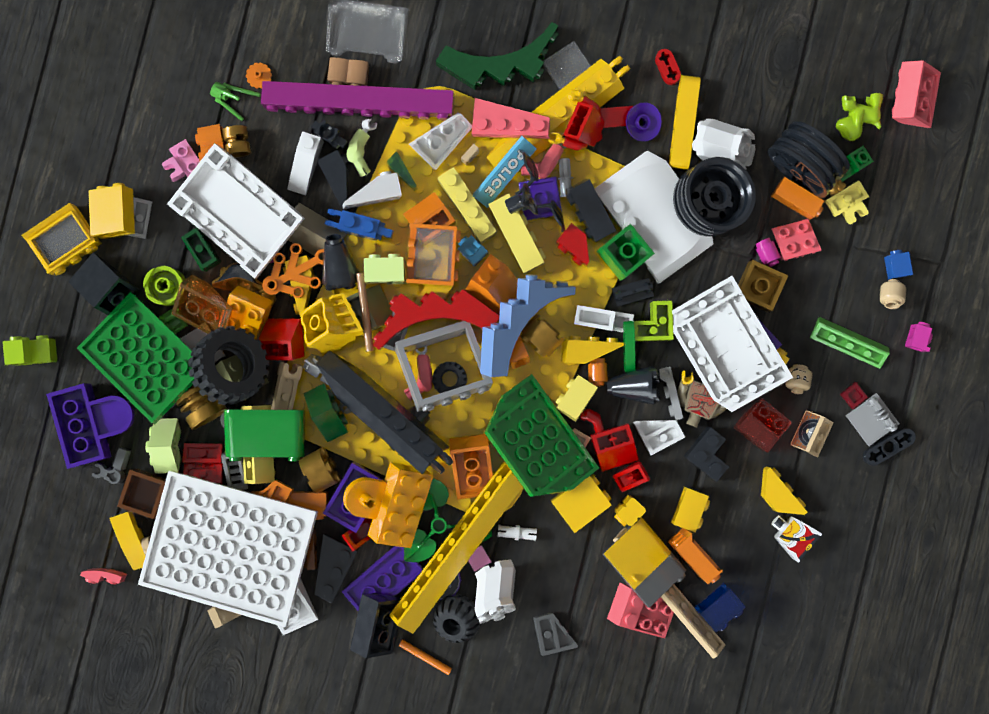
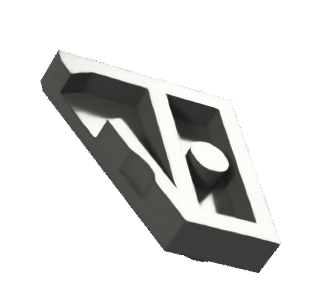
[533,612,578,656]

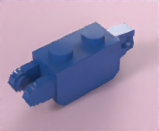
[324,209,394,241]

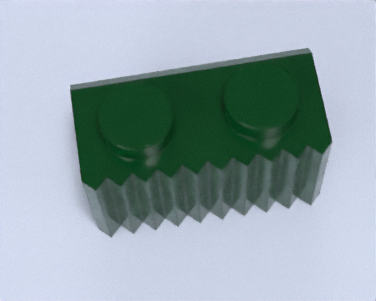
[181,228,222,272]

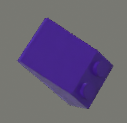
[323,462,385,533]

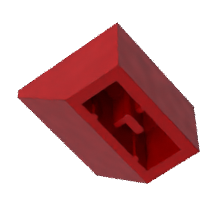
[258,318,305,360]
[590,423,638,472]

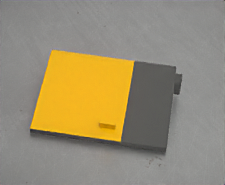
[602,517,686,608]

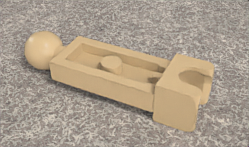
[271,361,302,410]

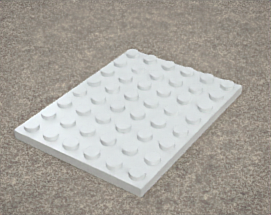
[138,471,318,627]

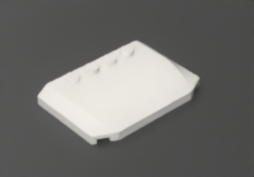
[595,151,713,283]
[672,276,793,412]

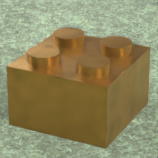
[738,260,788,312]

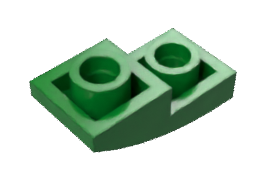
[841,146,874,182]

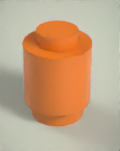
[588,358,608,386]

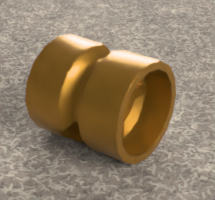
[222,125,251,158]

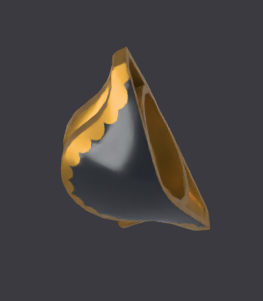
[212,262,263,291]

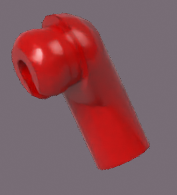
[580,409,604,433]

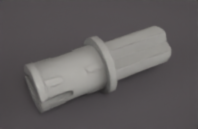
[558,158,573,197]

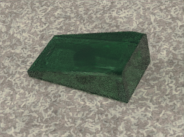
[387,151,418,191]

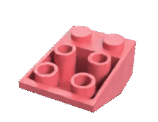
[607,582,674,639]

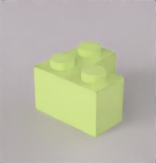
[364,254,407,285]
[146,418,182,473]

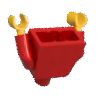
[548,88,605,151]

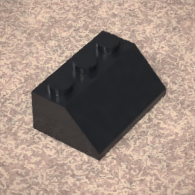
[350,593,402,658]

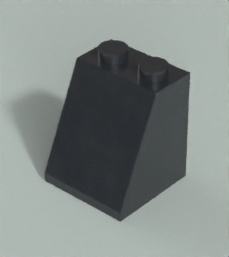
[68,253,141,315]

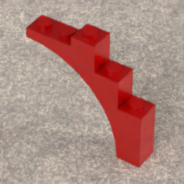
[373,289,499,350]

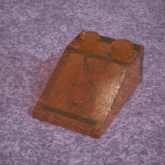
[172,275,233,334]

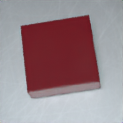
[840,382,868,409]

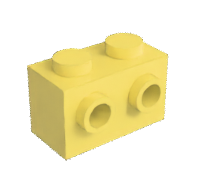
[556,375,598,422]

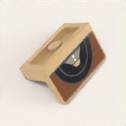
[791,411,833,457]

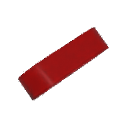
[655,49,681,85]

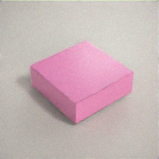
[468,545,491,572]

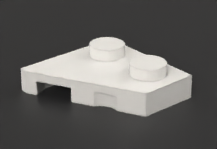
[633,420,685,455]

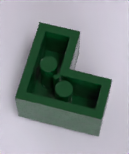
[303,383,348,443]

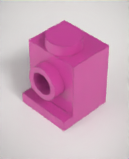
[905,322,933,352]

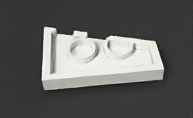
[409,113,472,170]

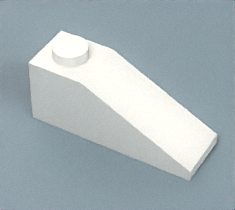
[287,131,324,196]
[342,171,402,209]

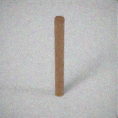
[356,273,374,352]

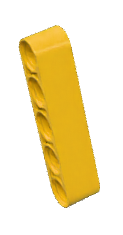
[669,75,700,170]

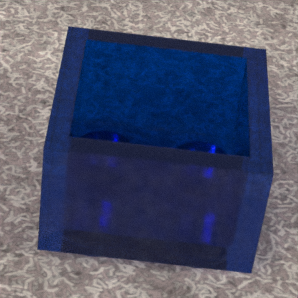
[694,583,745,632]

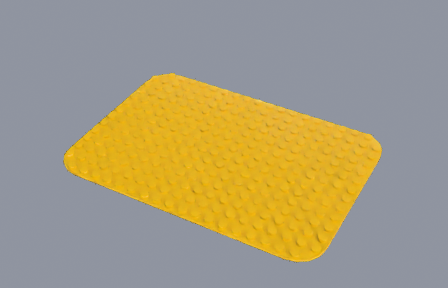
[287,86,625,512]

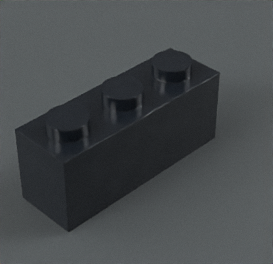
[566,179,616,242]

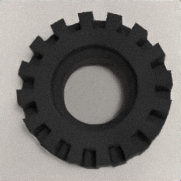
[432,361,467,393]

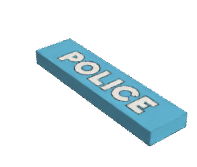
[473,136,537,208]

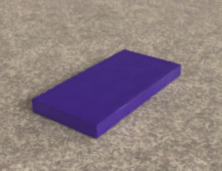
[342,546,424,611]

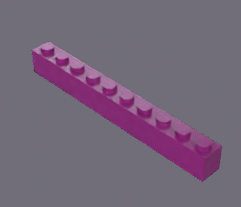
[261,81,455,120]

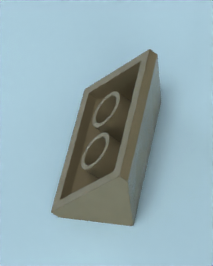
[288,203,347,260]

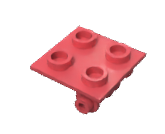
[771,219,821,261]

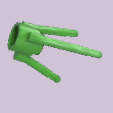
[210,82,261,121]

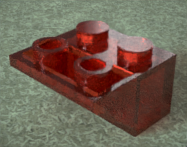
[734,398,792,453]

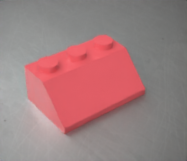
[892,61,941,128]

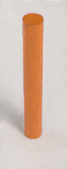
[399,639,452,675]

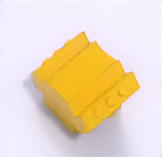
[301,293,364,357]

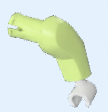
[347,119,377,177]

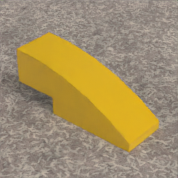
[110,511,146,570]

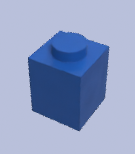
[884,250,913,279]

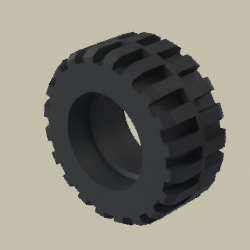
[188,326,269,405]

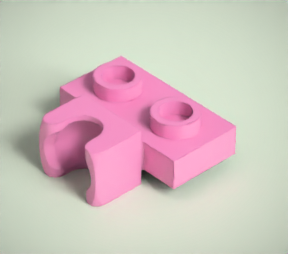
[162,139,200,182]

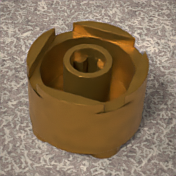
[520,313,565,357]
[299,447,342,493]

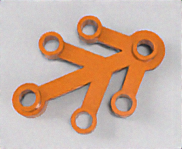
[262,243,324,298]

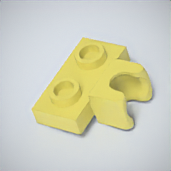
[825,181,869,224]

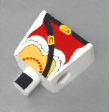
[772,516,822,563]

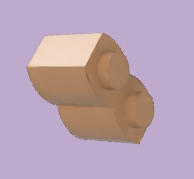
[327,58,369,86]

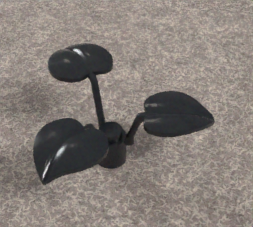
[505,150,565,232]

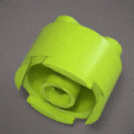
[143,266,188,306]

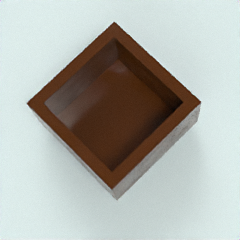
[117,468,166,519]

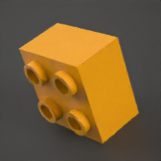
[220,285,273,340]

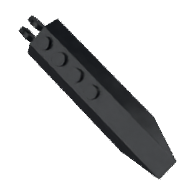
[316,351,453,474]

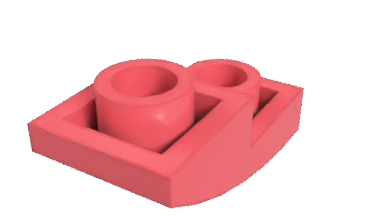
[80,568,127,585]

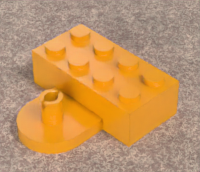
[343,462,433,548]

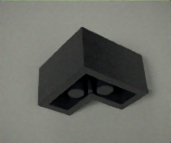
[683,427,729,482]

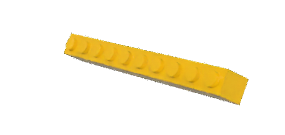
[389,461,523,634]

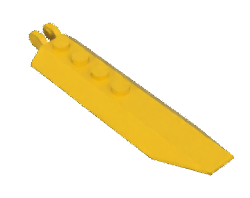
[486,56,630,168]

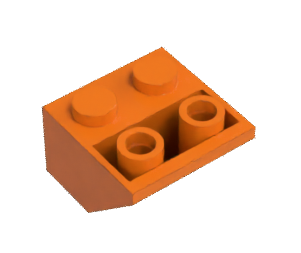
[403,192,456,245]

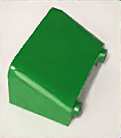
[224,410,305,461]

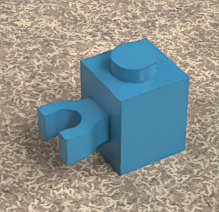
[458,235,488,267]

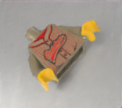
[677,371,726,428]

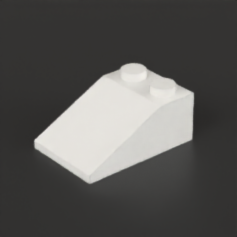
[277,578,318,635]

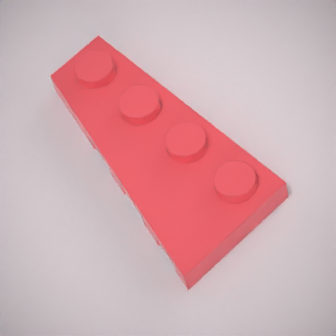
[472,98,550,139]

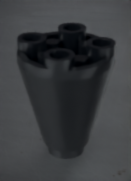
[322,234,360,291]
[607,366,660,404]

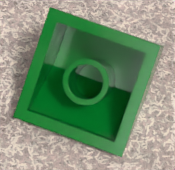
[596,223,655,281]

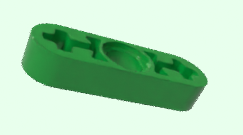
[623,321,635,373]

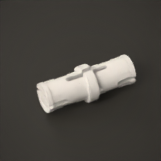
[498,525,537,541]

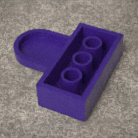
[46,383,135,469]

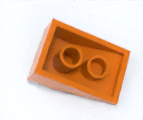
[465,254,518,315]
[449,434,493,500]

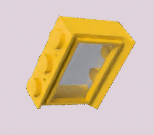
[21,203,102,276]

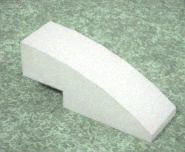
[574,305,634,332]

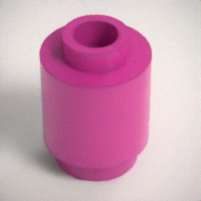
[756,238,781,267]

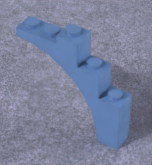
[480,275,576,377]

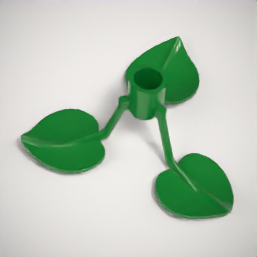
[404,478,492,562]

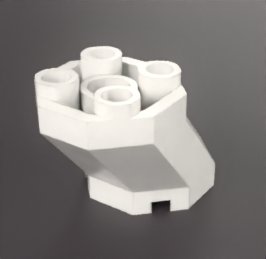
[692,119,755,170]
[475,560,516,623]

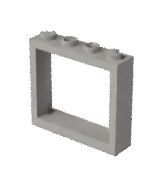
[394,321,493,412]

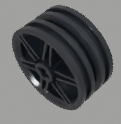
[768,121,850,198]
[673,157,756,237]

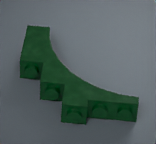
[436,22,559,90]

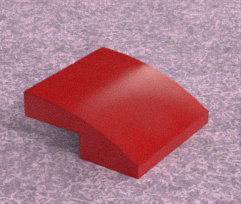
[182,443,223,485]

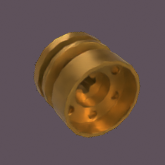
[176,386,227,430]

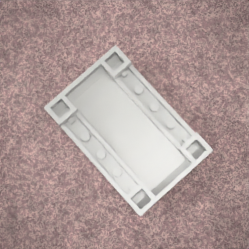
[167,143,305,278]

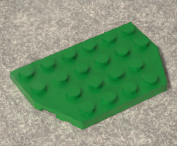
[484,374,599,497]

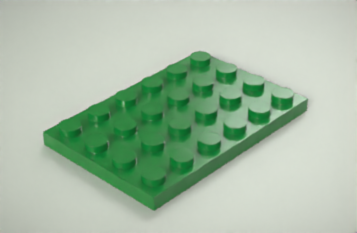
[77,292,195,425]

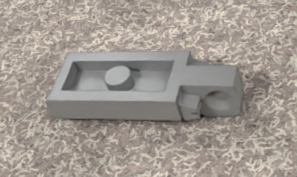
[659,367,683,420]

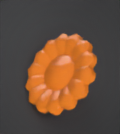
[246,62,272,89]

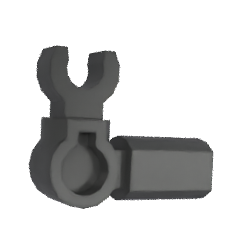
[92,447,131,484]

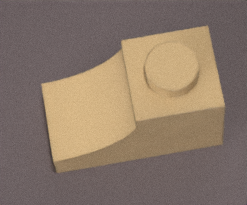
[207,606,241,629]

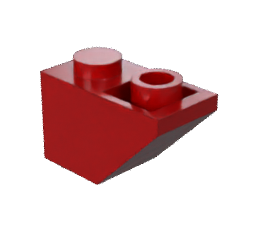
[556,223,589,267]

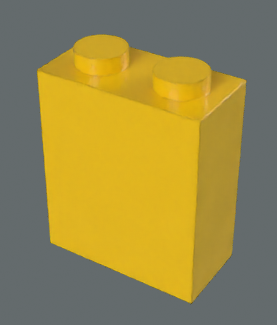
[89,183,135,239]
[551,474,611,533]

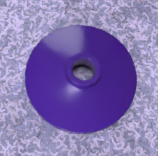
[626,103,662,141]

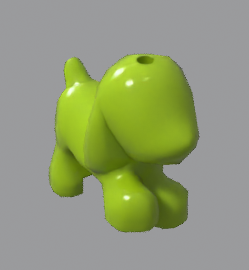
[835,93,883,141]

